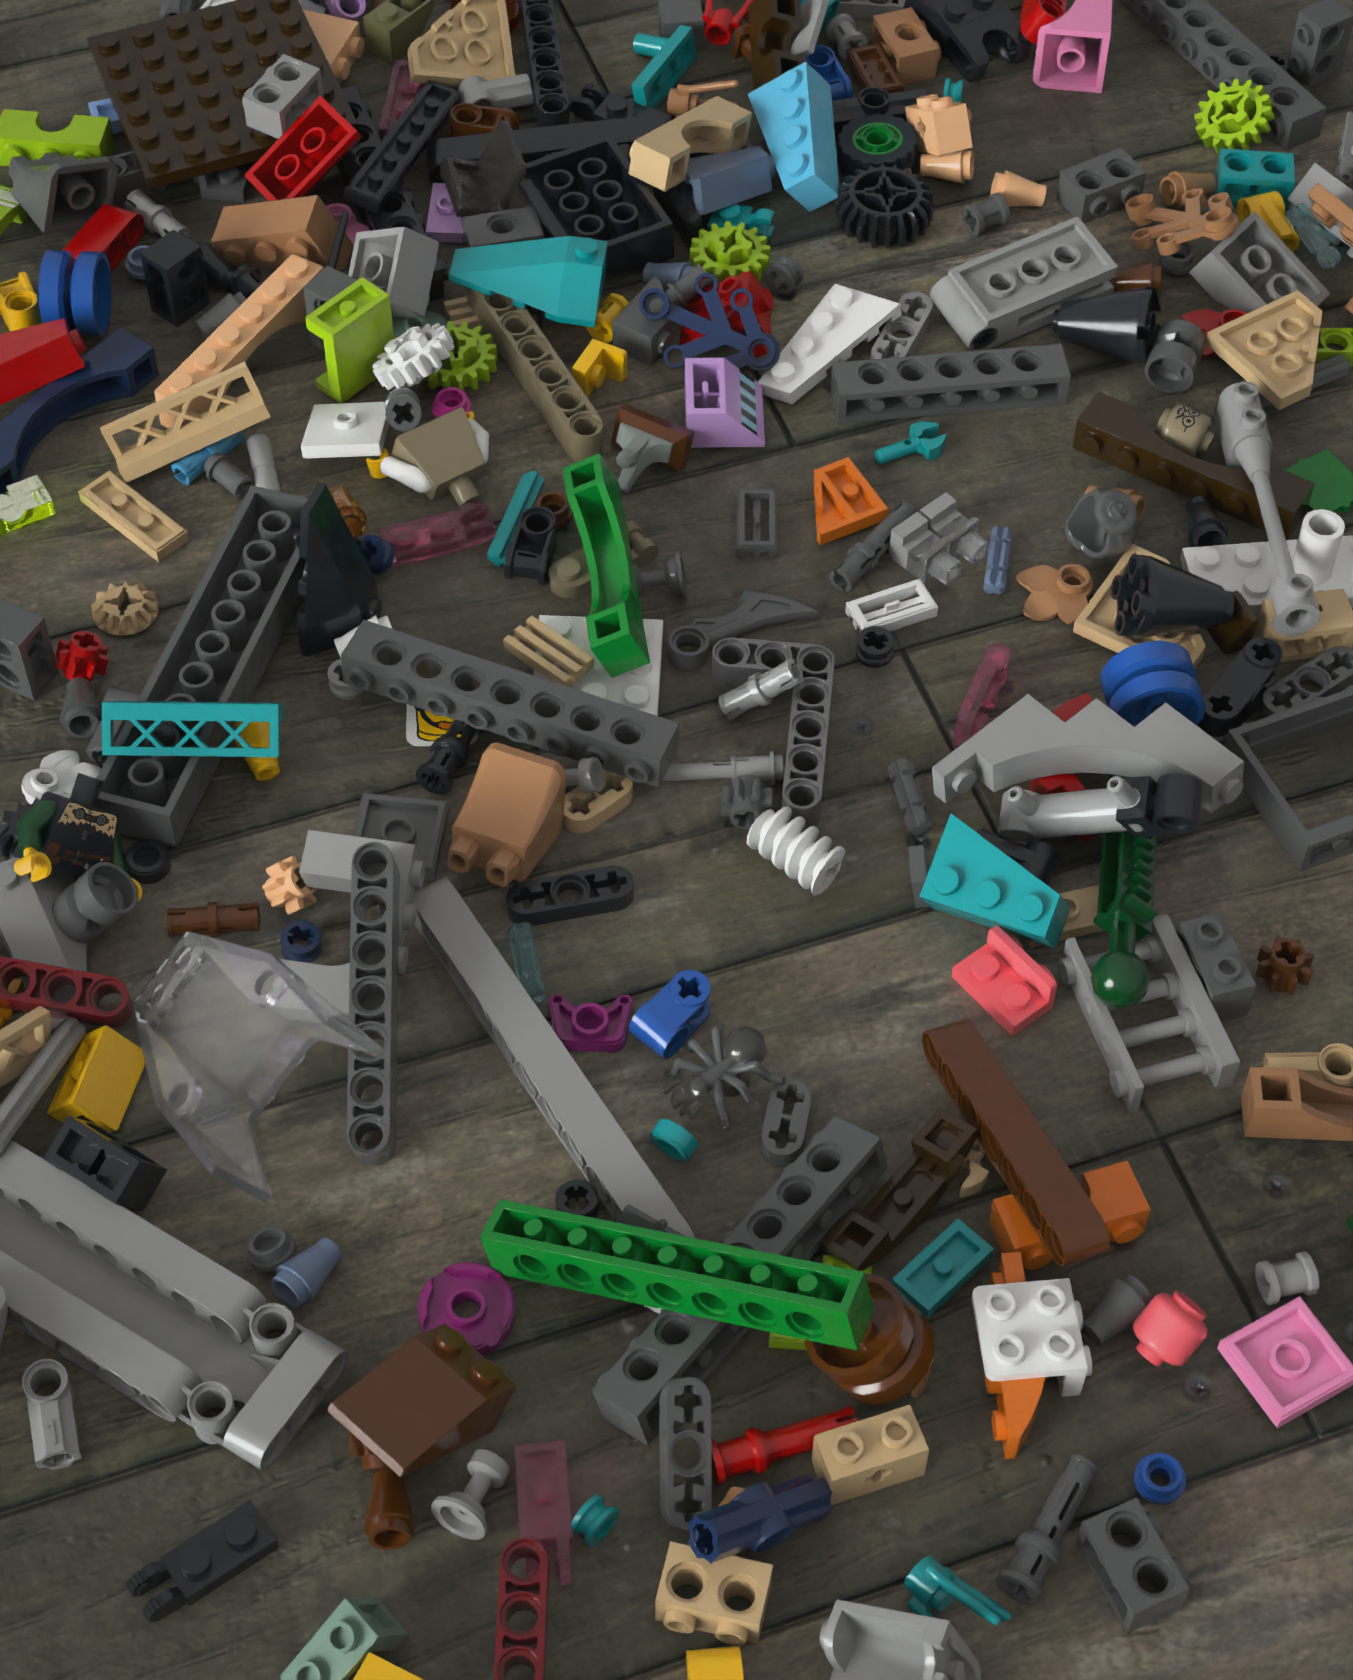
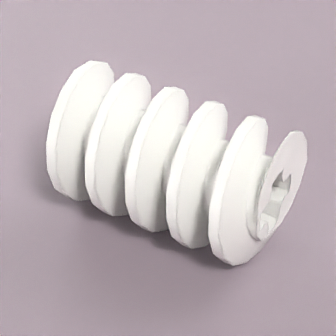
[747,806,845,896]

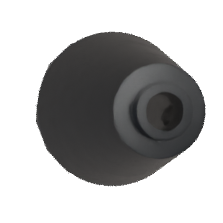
[1052,286,1161,364]

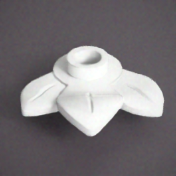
[21,750,101,805]

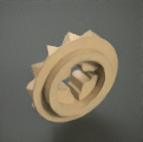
[91,579,159,636]

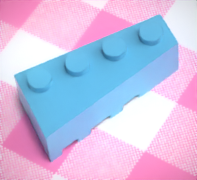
[748,62,839,212]

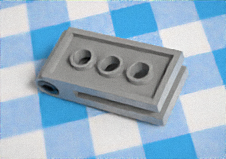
[930,216,1118,351]

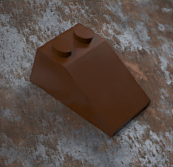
[327,1323,517,1477]

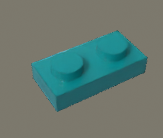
[891,1218,994,1319]

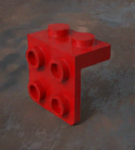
[679,271,774,358]

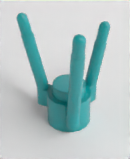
[904,1555,1012,1626]

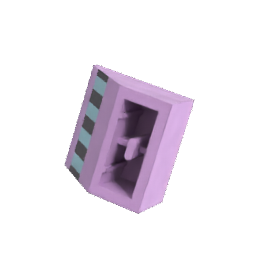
[685,358,765,448]

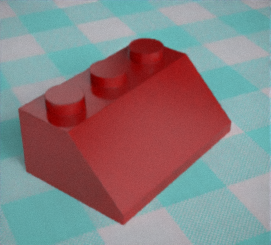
[244,95,362,201]

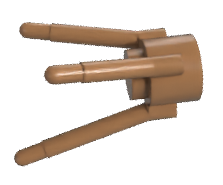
[667,80,739,118]

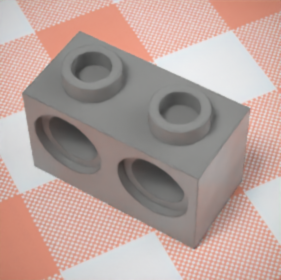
[242,54,324,139]

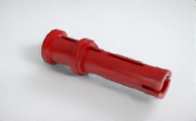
[711,1406,858,1486]

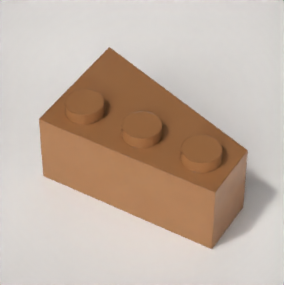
[211,195,354,271]

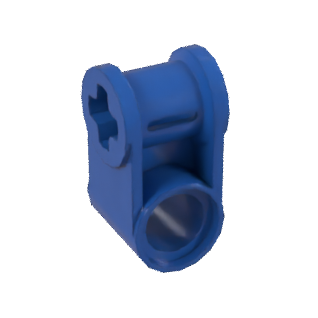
[804,45,853,101]
[628,970,711,1059]

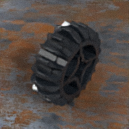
[835,163,934,249]

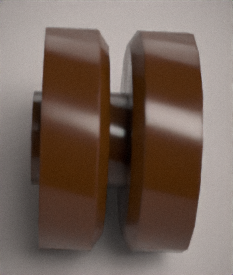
[805,1273,934,1405]

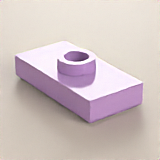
[425,183,470,243]

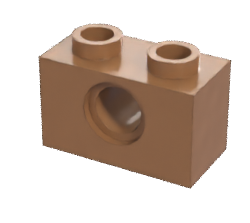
[871,7,941,85]

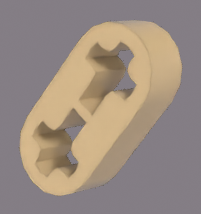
[563,770,633,834]

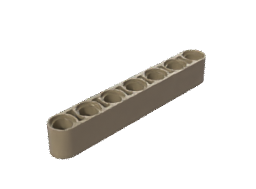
[467,287,603,462]

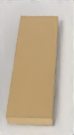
[78,471,189,562]

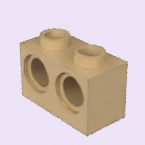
[655,1541,773,1645]

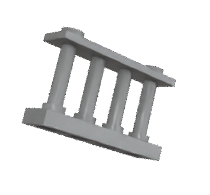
[1058,914,1240,1113]

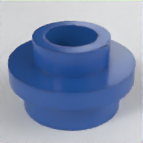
[1134,1453,1186,1505]

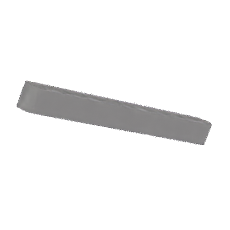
[412,877,695,1238]

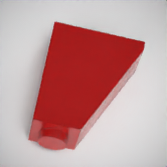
[0,318,87,405]

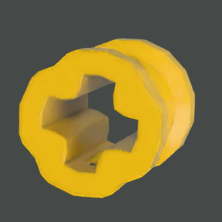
[586,293,629,343]

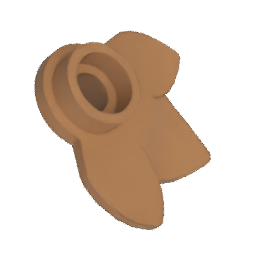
[1016,564,1093,625]

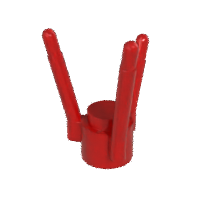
[702,0,754,46]

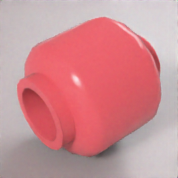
[1133,1290,1208,1367]

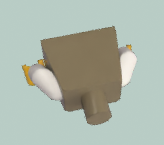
[366,407,489,509]

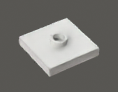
[301,402,390,459]

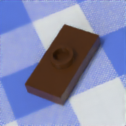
[847,44,904,93]

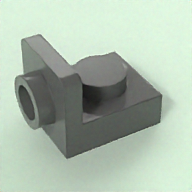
[194,166,251,203]

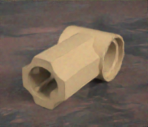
[1263,1043,1353,1088]

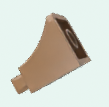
[448,742,567,888]

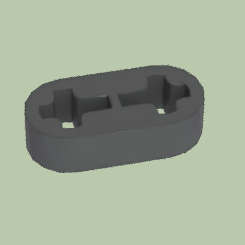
[761,1079,811,1167]

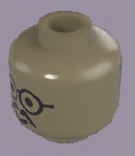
[1154,404,1216,457]

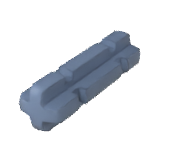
[983,525,1013,595]

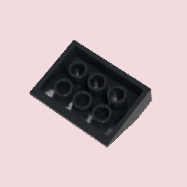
[510,134,675,269]

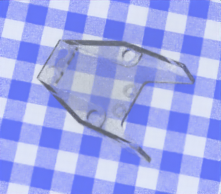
[133,931,383,1203]

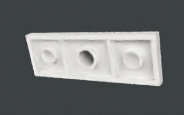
[1180,509,1353,615]

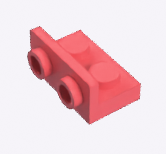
[951,925,1057,1037]

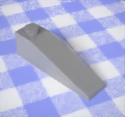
[0,857,88,1035]

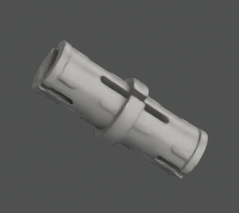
[125,189,191,237]
[718,658,804,720]

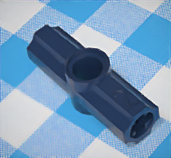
[688,1473,833,1563]

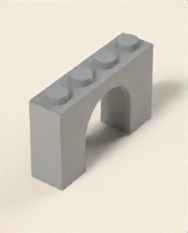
[271,830,426,1025]

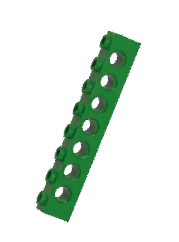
[479,1199,875,1350]

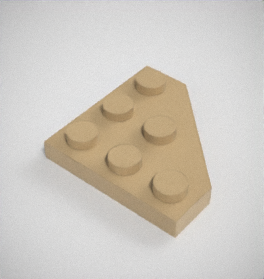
[407,0,515,87]
[1206,290,1322,410]
[1073,544,1206,669]

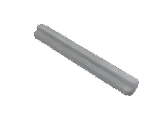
[0,1017,86,1154]

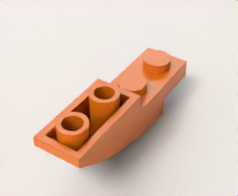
[984,1252,1046,1459]

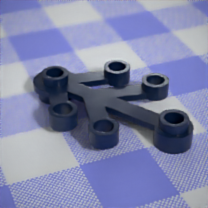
[639,273,780,371]

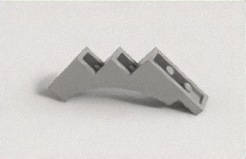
[932,694,1244,813]

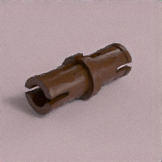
[167,901,260,938]

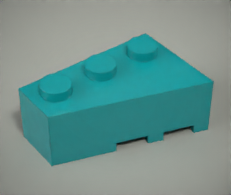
[919,814,1071,949]

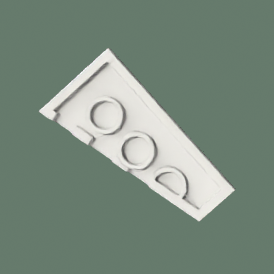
[758,284,902,404]

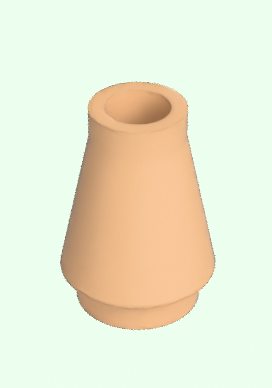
[920,149,974,184]
[990,170,1046,207]

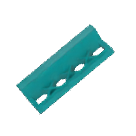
[102,701,285,757]

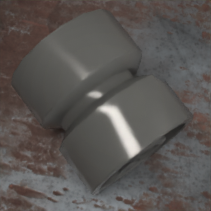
[1144,319,1206,393]
[52,862,137,943]

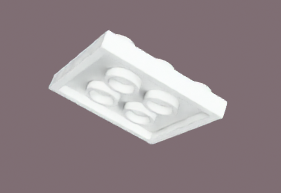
[533,615,663,716]

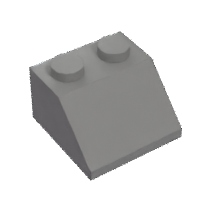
[348,227,439,318]

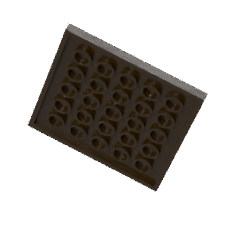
[87,0,359,190]

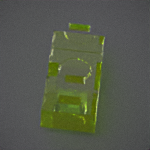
[0,475,56,535]

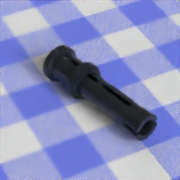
[415,720,478,795]

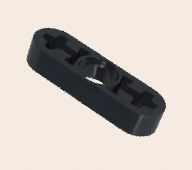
[506,866,634,927]

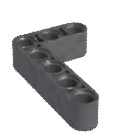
[712,637,835,833]

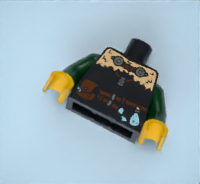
[13,773,143,902]

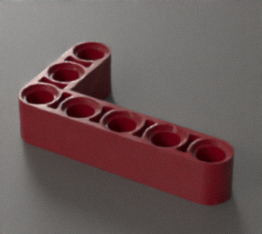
[0,956,134,1027]
[494,1537,550,1680]

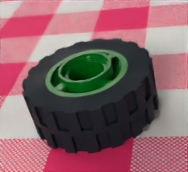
[838,113,917,176]

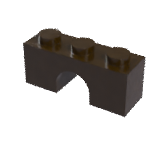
[748,0,805,90]

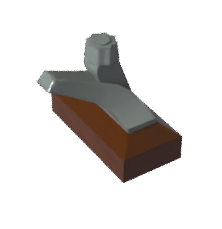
[610,404,695,493]

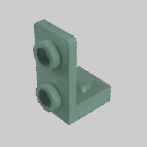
[281,1596,409,1680]

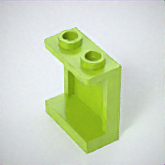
[305,277,394,403]

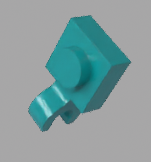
[707,204,775,240]

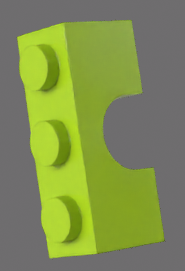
[0,109,115,166]

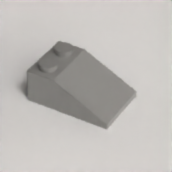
[1189,211,1330,313]

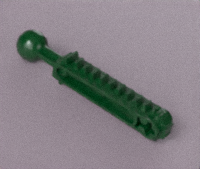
[1091,774,1157,1009]

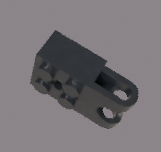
[903,0,1031,82]

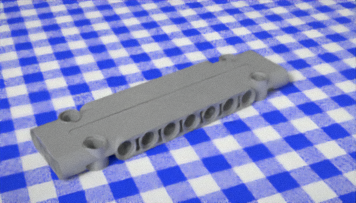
[0,1140,348,1471]

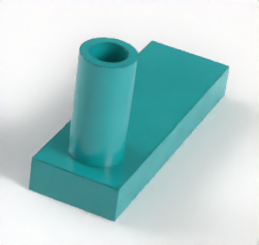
[631,25,697,109]

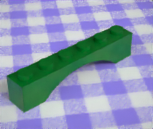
[562,453,650,678]

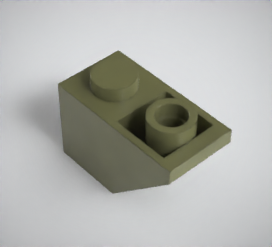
[363,0,436,66]

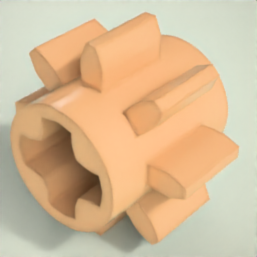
[262,855,317,915]

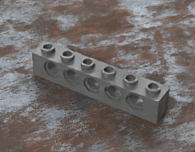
[830,344,1071,424]

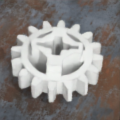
[372,323,455,390]

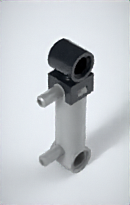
[997,774,1203,845]

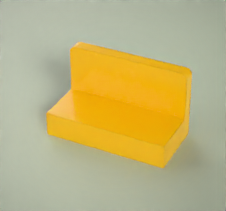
[47,1025,148,1132]

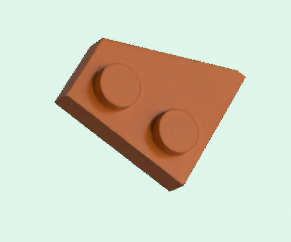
[813,457,888,546]

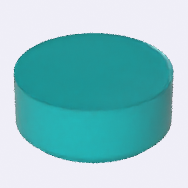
[650,1119,699,1162]

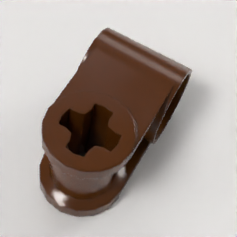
[450,103,520,137]

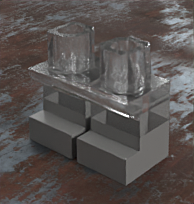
[889,492,989,586]

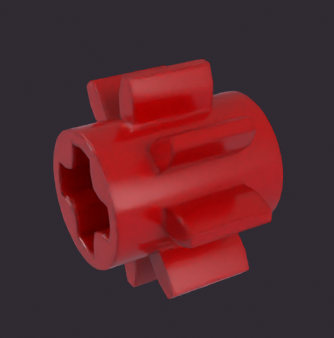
[55,631,109,682]

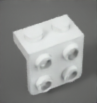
[972,1278,1092,1397]

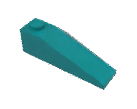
[449,236,608,328]

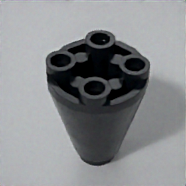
[1111,554,1234,638]

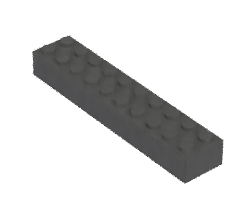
[96,485,308,848]

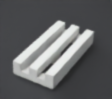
[845,578,938,632]

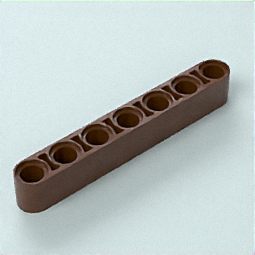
[922,1018,1110,1267]

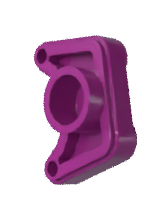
[548,994,634,1053]

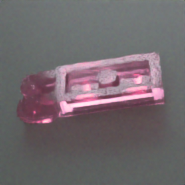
[378,501,497,567]
[952,642,1011,749]
[514,1440,573,1585]

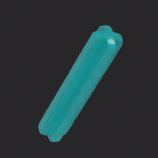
[487,470,545,567]

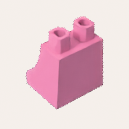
[1033,0,1112,93]

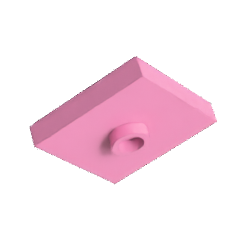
[1217,1296,1353,1428]

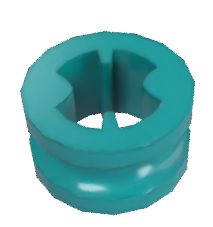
[943,78,964,102]
[570,1493,620,1548]

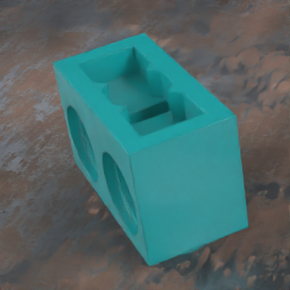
[1214,148,1295,210]

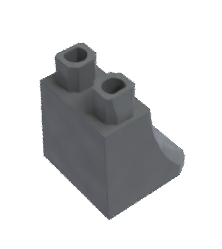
[9,152,118,234]

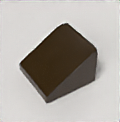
[1206,590,1258,654]

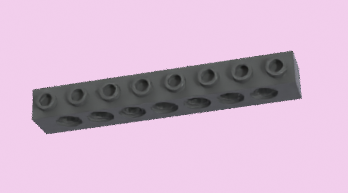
[1121,0,1326,150]
[341,620,680,788]
[592,1116,888,1446]

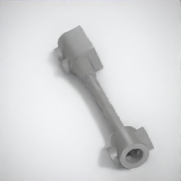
[1215,381,1320,637]

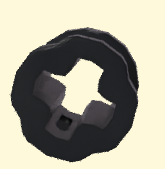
[229,263,265,299]

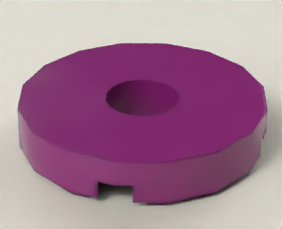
[418,1262,516,1355]

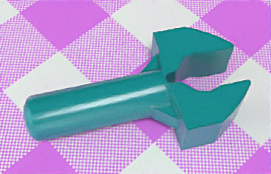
[874,421,946,464]

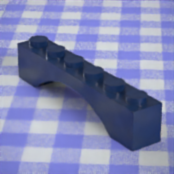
[0,327,159,503]

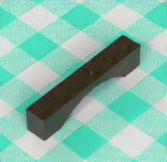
[1072,392,1315,540]

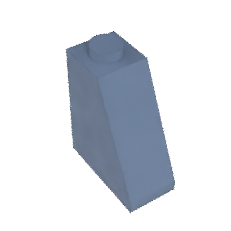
[677,146,776,215]

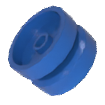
[39,250,112,336]
[1100,640,1206,727]

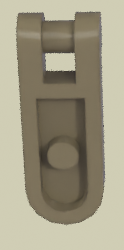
[549,520,659,598]

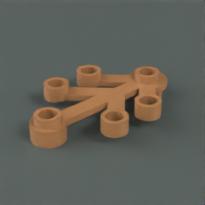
[1125,188,1239,256]

